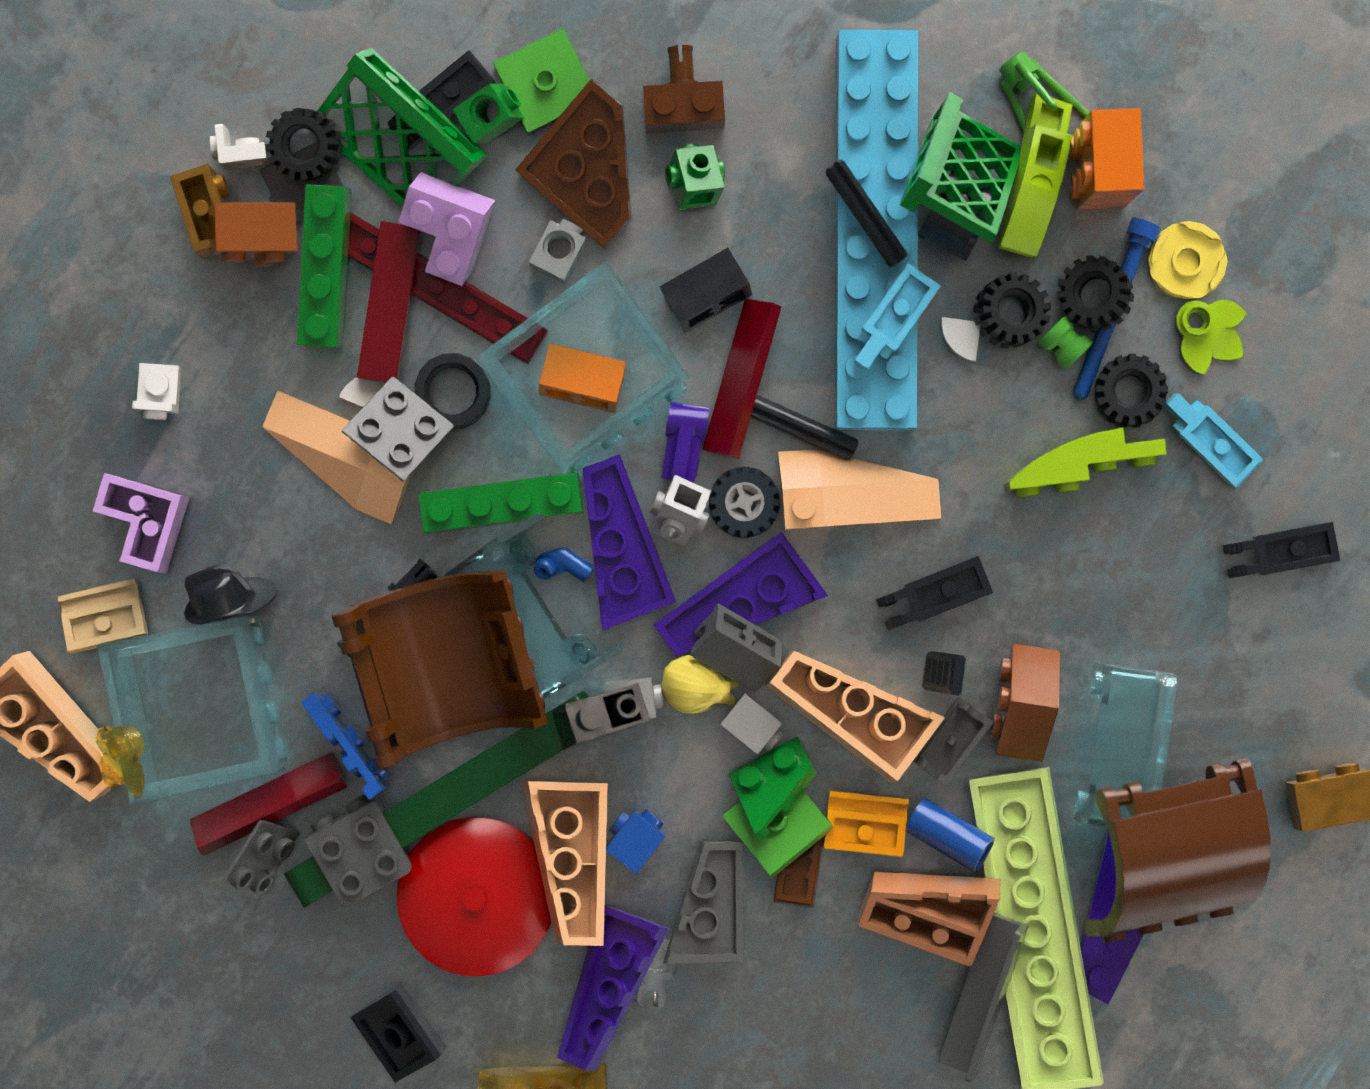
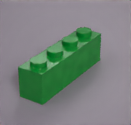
[297,184,352,348]
[418,472,584,534]

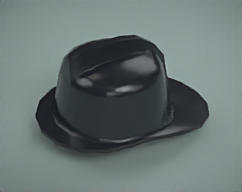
[184,564,277,624]

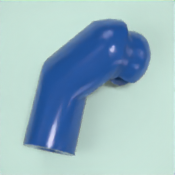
[533,547,595,582]

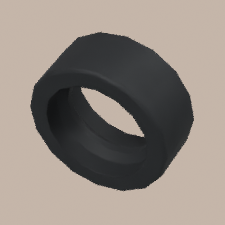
[414,353,491,429]

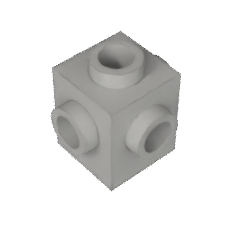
[649,475,711,546]

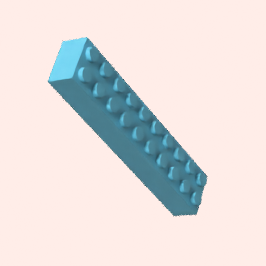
[834,30,918,431]

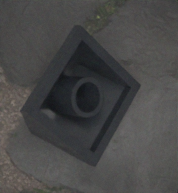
[350,982,446,1082]

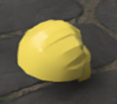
[661,655,739,714]

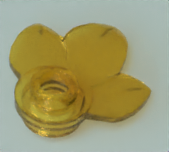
[96,725,145,799]

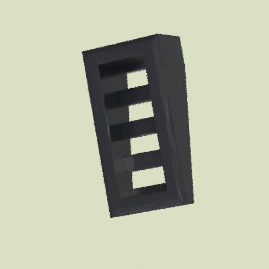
[922,651,966,696]

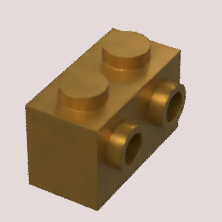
[170,164,230,258]
[1285,763,1370,832]

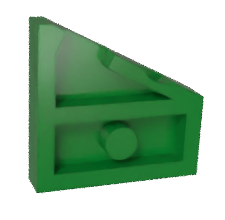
[729,736,817,840]

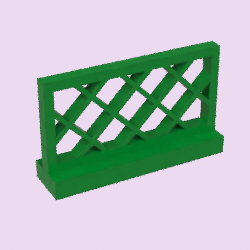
[317,48,487,208]
[900,92,1021,243]

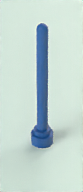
[1073,217,1162,400]

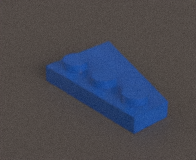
[301,691,390,800]

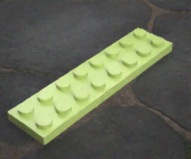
[969,767,1104,1089]

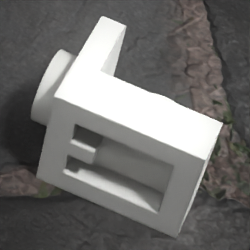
[210,124,271,170]
[132,363,182,420]

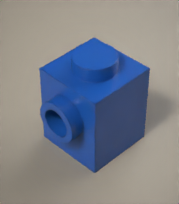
[606,809,666,874]

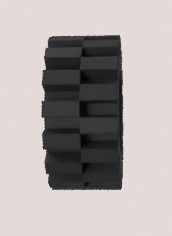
[265,108,343,181]
[1057,255,1134,332]
[973,272,1051,348]
[1094,353,1168,428]

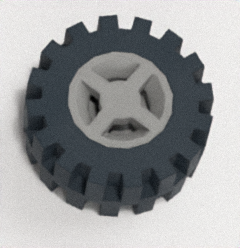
[709,466,780,538]

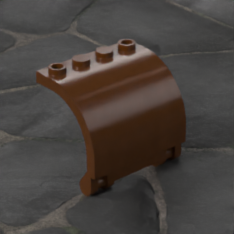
[331,570,548,769]
[1084,758,1271,943]

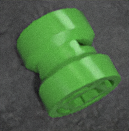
[1037,314,1093,370]

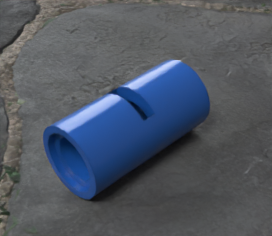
[906,798,995,873]

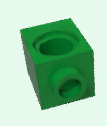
[453,83,524,144]

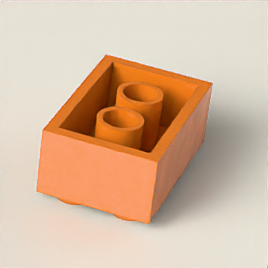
[1069,108,1144,210]

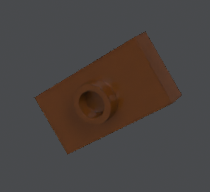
[773,836,824,908]

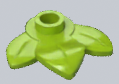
[1175,300,1247,375]

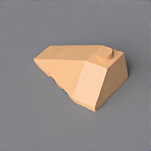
[262,390,416,525]
[778,449,941,531]

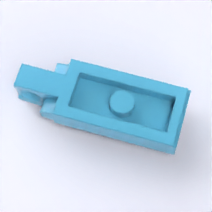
[853,263,941,372]
[1164,393,1263,489]

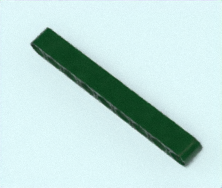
[283,690,589,908]

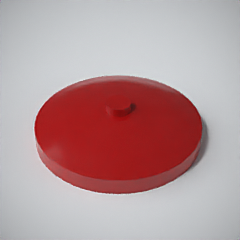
[397,816,551,977]

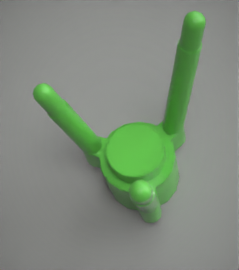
[999,51,1089,134]

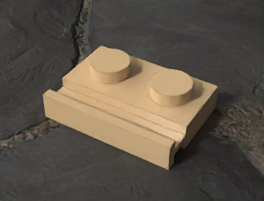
[57,578,149,654]

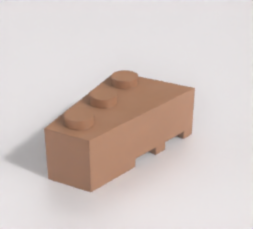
[858,872,1001,967]

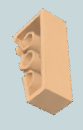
[0,651,133,802]
[765,651,945,783]
[521,781,608,946]

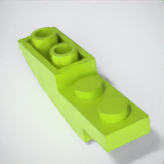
[997,93,1073,259]
[1005,428,1167,497]

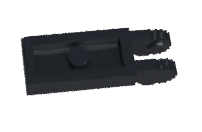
[387,50,495,150]
[1223,522,1340,578]
[876,556,993,631]

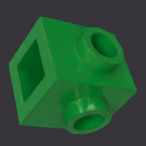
[665,143,725,210]

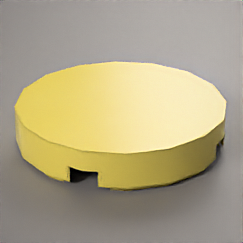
[1147,221,1228,301]

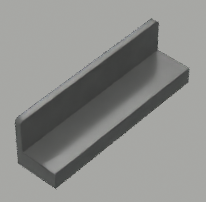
[938,912,1029,1083]

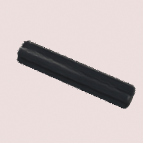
[825,160,907,267]
[751,395,858,460]

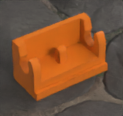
[539,343,626,413]

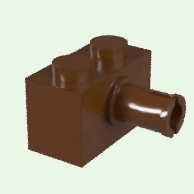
[643,45,725,134]

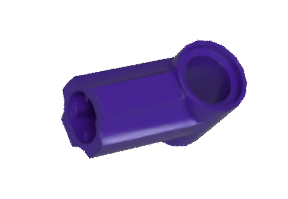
[661,401,710,483]

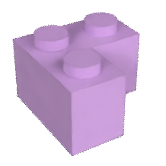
[398,172,495,286]
[93,473,189,573]

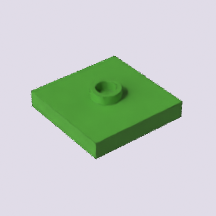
[493,28,590,135]
[722,789,834,878]

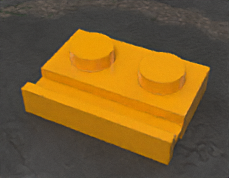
[823,790,909,857]

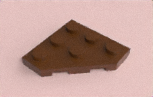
[515,79,631,248]

